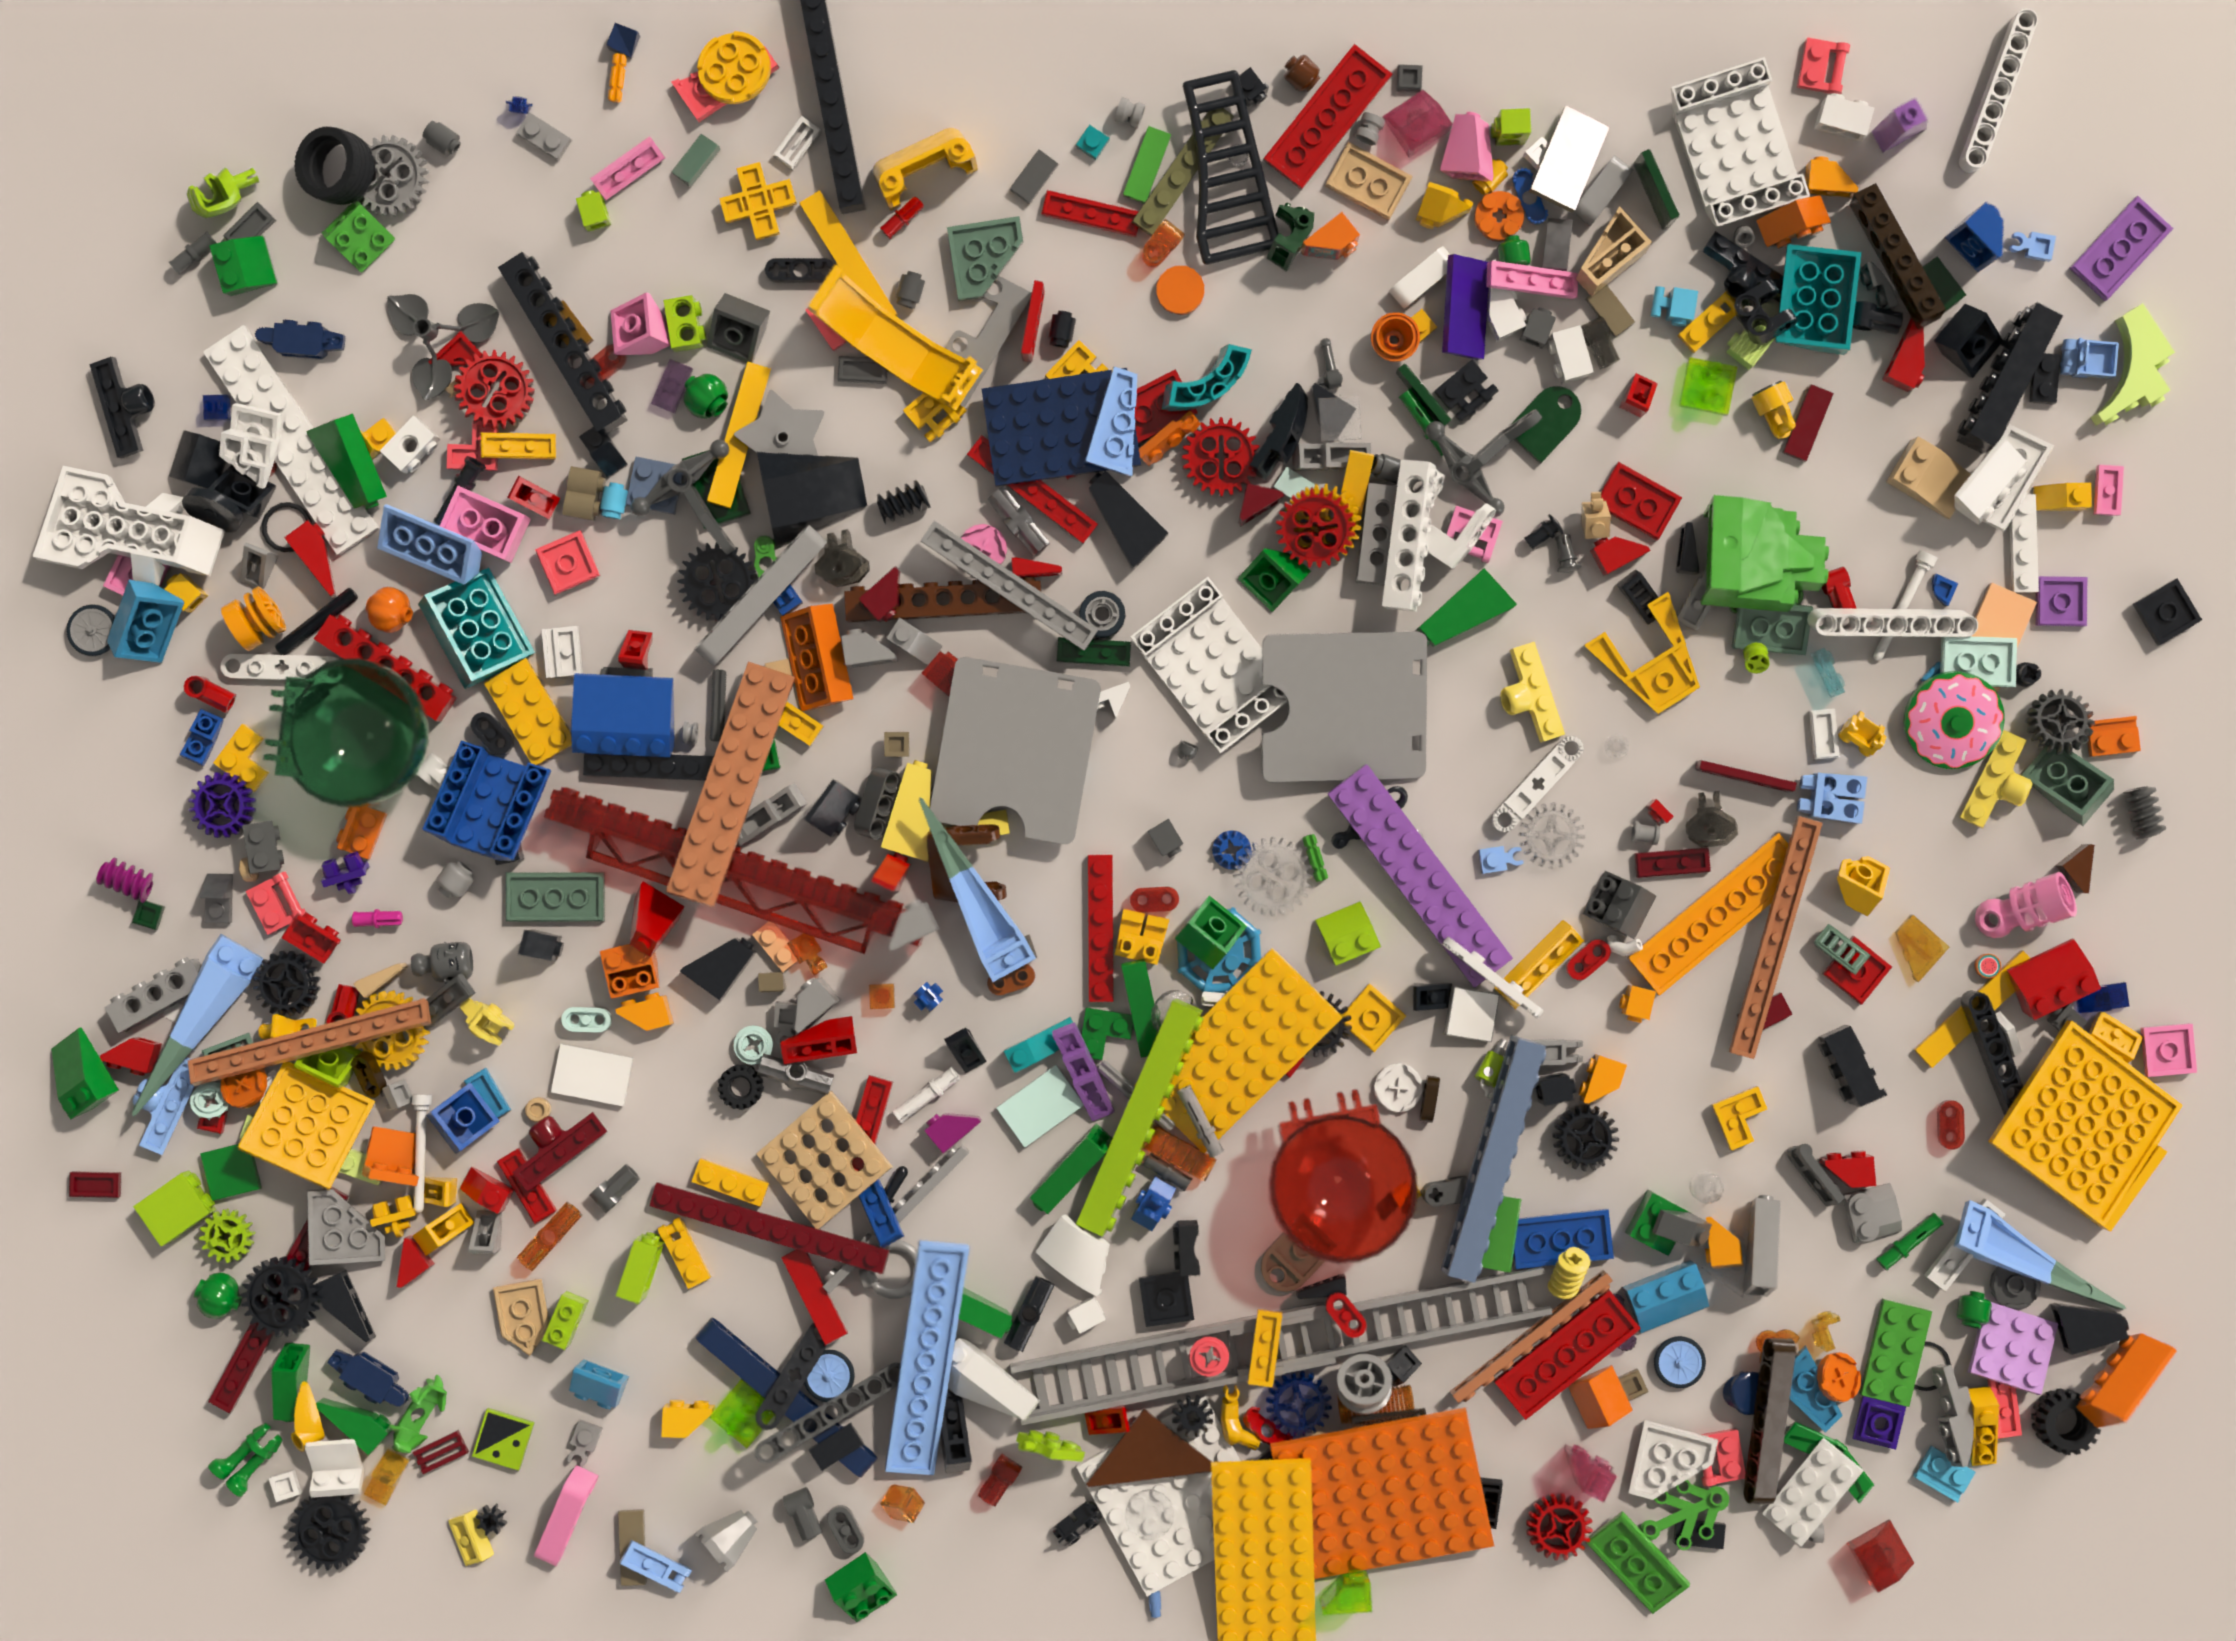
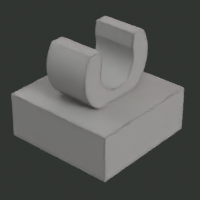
[381,1079,412,1111]

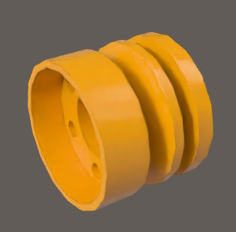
[221,586,286,652]

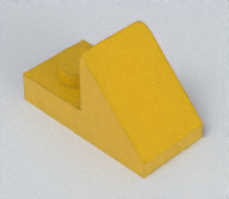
[360,418,396,459]

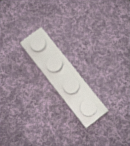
[2009,494,2039,593]
[1924,1198,2006,1292]

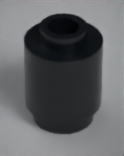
[1048,310,1076,348]

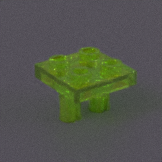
[1679,357,1738,416]
[709,1378,774,1448]

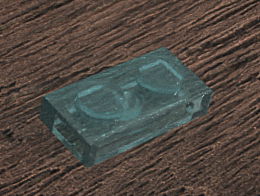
[1810,648,1845,697]

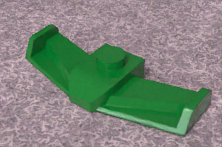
[1784,1422,1874,1504]

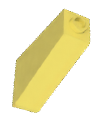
[881,760,932,862]

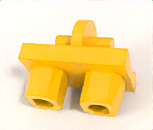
[370,1195,419,1238]

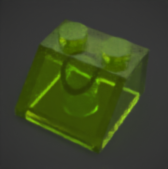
[1319,1570,1372,1615]

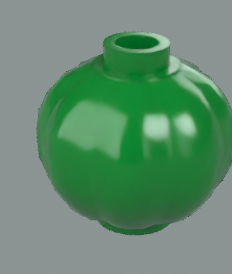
[683,374,728,419]
[194,1273,243,1319]

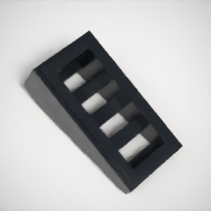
[1676,522,1699,575]
[1617,570,1658,625]
[1296,1274,1347,1299]

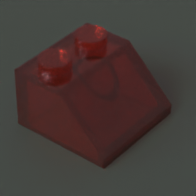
[1847,1519,1914,1593]

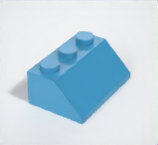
[107,580,184,663]
[1622,1260,1709,1333]

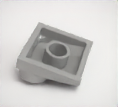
[1843,1183,1902,1243]

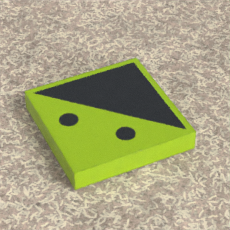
[472,1408,535,1471]

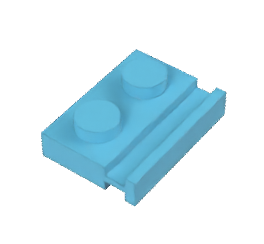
[1913,1446,1976,1503]

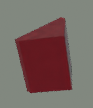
[1238,483,1284,527]

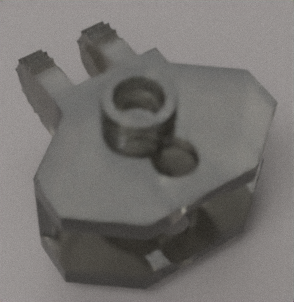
[815,529,870,588]
[1686,791,1738,848]

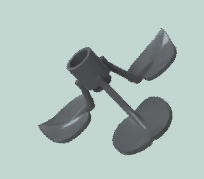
[387,294,499,400]

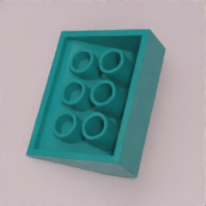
[1775,244,1862,355]
[418,567,535,689]

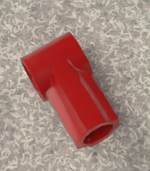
[1822,567,1857,609]
[184,676,236,713]
[326,984,360,1024]

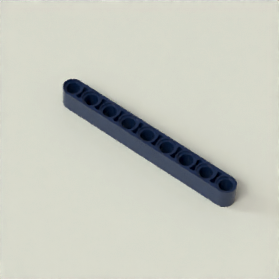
[695,1317,878,1478]

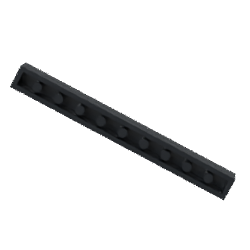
[800,0,866,214]

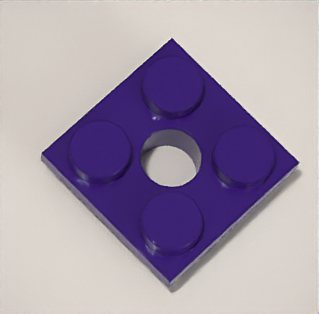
[1852,1396,1906,1450]

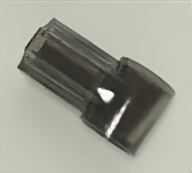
[1581,316,1620,369]

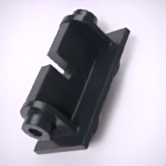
[1053,1500,1103,1546]

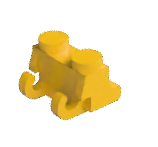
[1838,711,1886,757]

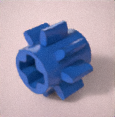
[914,982,943,1012]

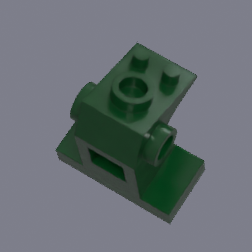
[1266,203,1315,272]

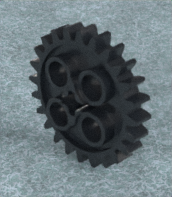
[677,542,756,621]
[240,1256,322,1338]
[289,1495,371,1571]

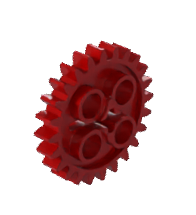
[453,350,535,430]
[1181,417,1260,498]
[1276,487,1356,568]

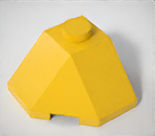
[1415,182,1473,229]
[1837,856,1890,917]

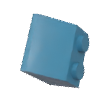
[569,1359,629,1409]

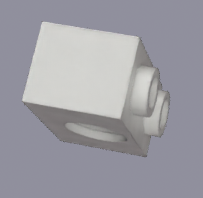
[380,415,440,474]

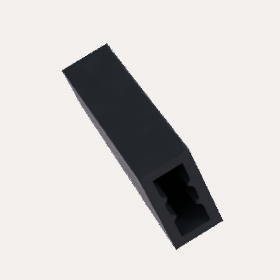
[1089,471,1168,570]

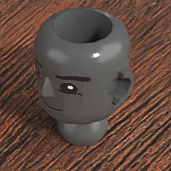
[411,942,473,984]

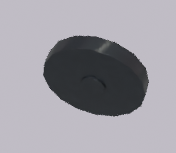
[182,487,244,533]

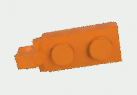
[1139,411,1201,466]

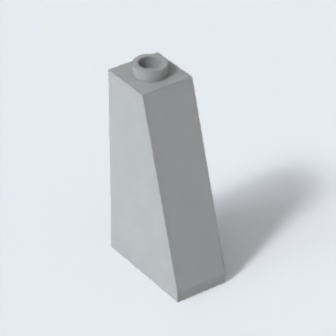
[1743,1195,1780,1297]

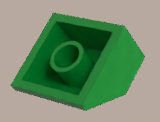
[209,236,278,296]
[1175,895,1247,969]
[1625,1190,1691,1256]

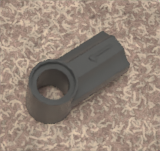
[590,1164,640,1213]
[783,1487,822,1541]

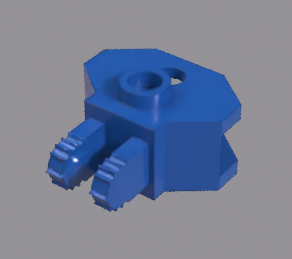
[1131,1176,1176,1231]

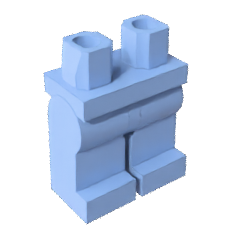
[1797,773,1867,824]

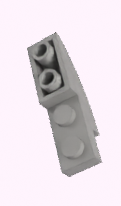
[1932,1364,1974,1467]

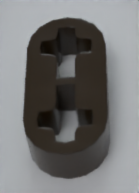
[351,1051,387,1098]
[1420,1075,1440,1123]

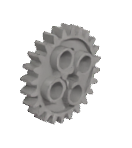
[358,135,429,216]

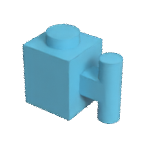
[1651,286,1698,327]

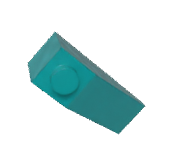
[1004,1017,1073,1073]

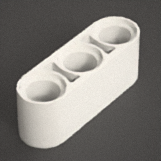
[1389,246,1450,310]

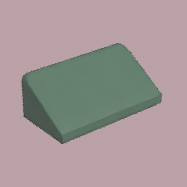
[671,134,721,187]

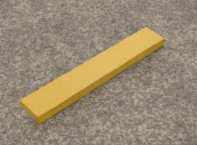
[800,190,897,316]
[707,362,771,509]
[1913,950,2030,1068]

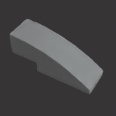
[1292,442,1371,471]
[738,783,808,846]

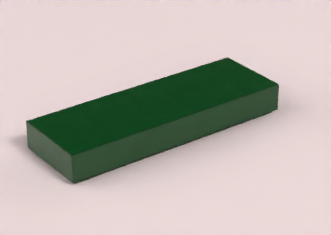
[1396,363,1451,427]
[1057,637,1131,667]

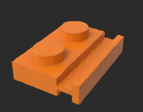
[2087,716,2141,757]

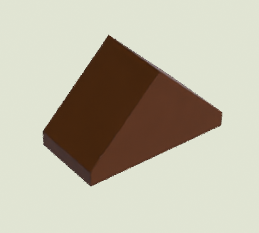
[2055,844,2095,894]

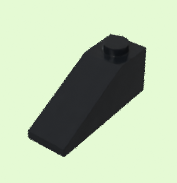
[314,1270,376,1342]
[941,1392,972,1473]

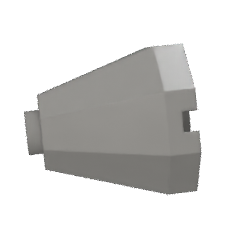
[695,1510,757,1572]

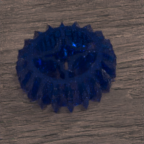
[1266,1370,1332,1437]

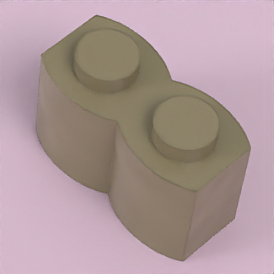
[562,466,606,521]

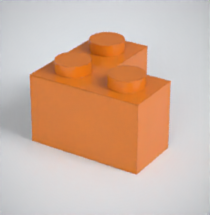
[1756,195,1831,249]

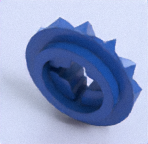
[1212,830,1251,869]

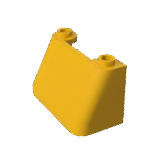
[873,128,978,211]

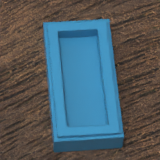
[464,1068,511,1118]

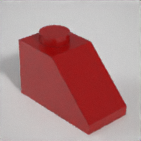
[1590,536,1651,576]
[460,1166,514,1214]

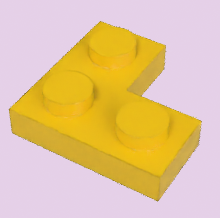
[213,724,269,792]
[1711,1086,1768,1151]

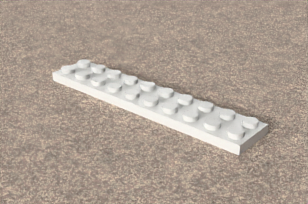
[203,325,380,556]

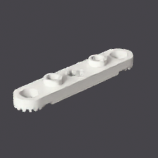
[221,654,345,681]
[1492,736,1584,832]
[1442,936,1544,1019]

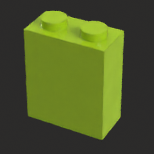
[133,1170,217,1247]

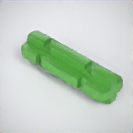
[1302,834,1328,882]

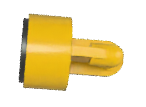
[1751,380,1796,439]

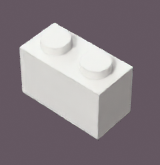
[1814,93,1875,142]
[1547,325,1594,384]

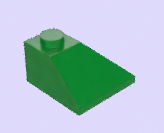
[1237,548,1311,612]

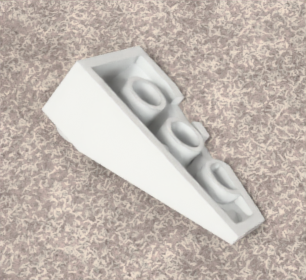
[948,1338,1040,1421]

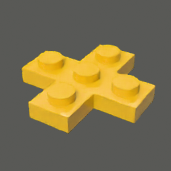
[719,162,797,241]

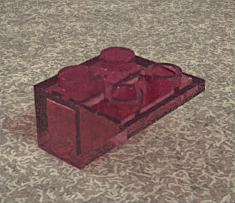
[1564,1444,1617,1503]

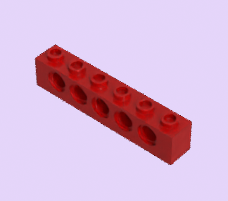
[314,614,457,722]

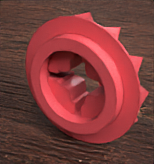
[1190,1336,1229,1377]

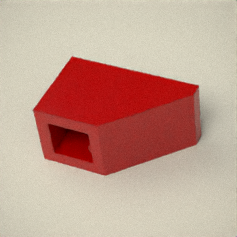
[100,1037,162,1076]
[1819,1150,1876,1188]

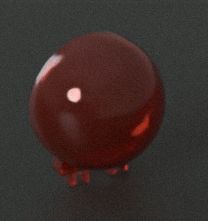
[1268,1089,1418,1264]

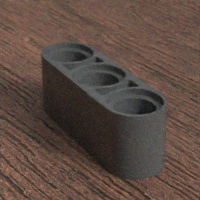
[854,767,901,840]

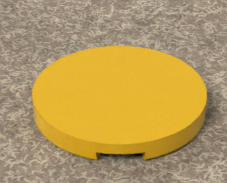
[697,31,771,104]

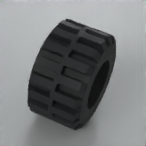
[2031,1388,2101,1455]

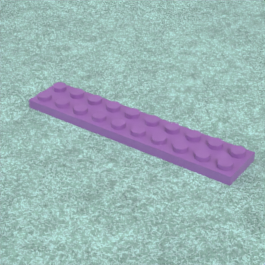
[1327,764,1513,988]

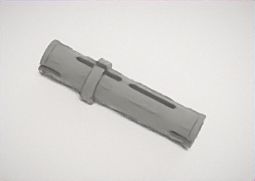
[1177,1085,1224,1158]

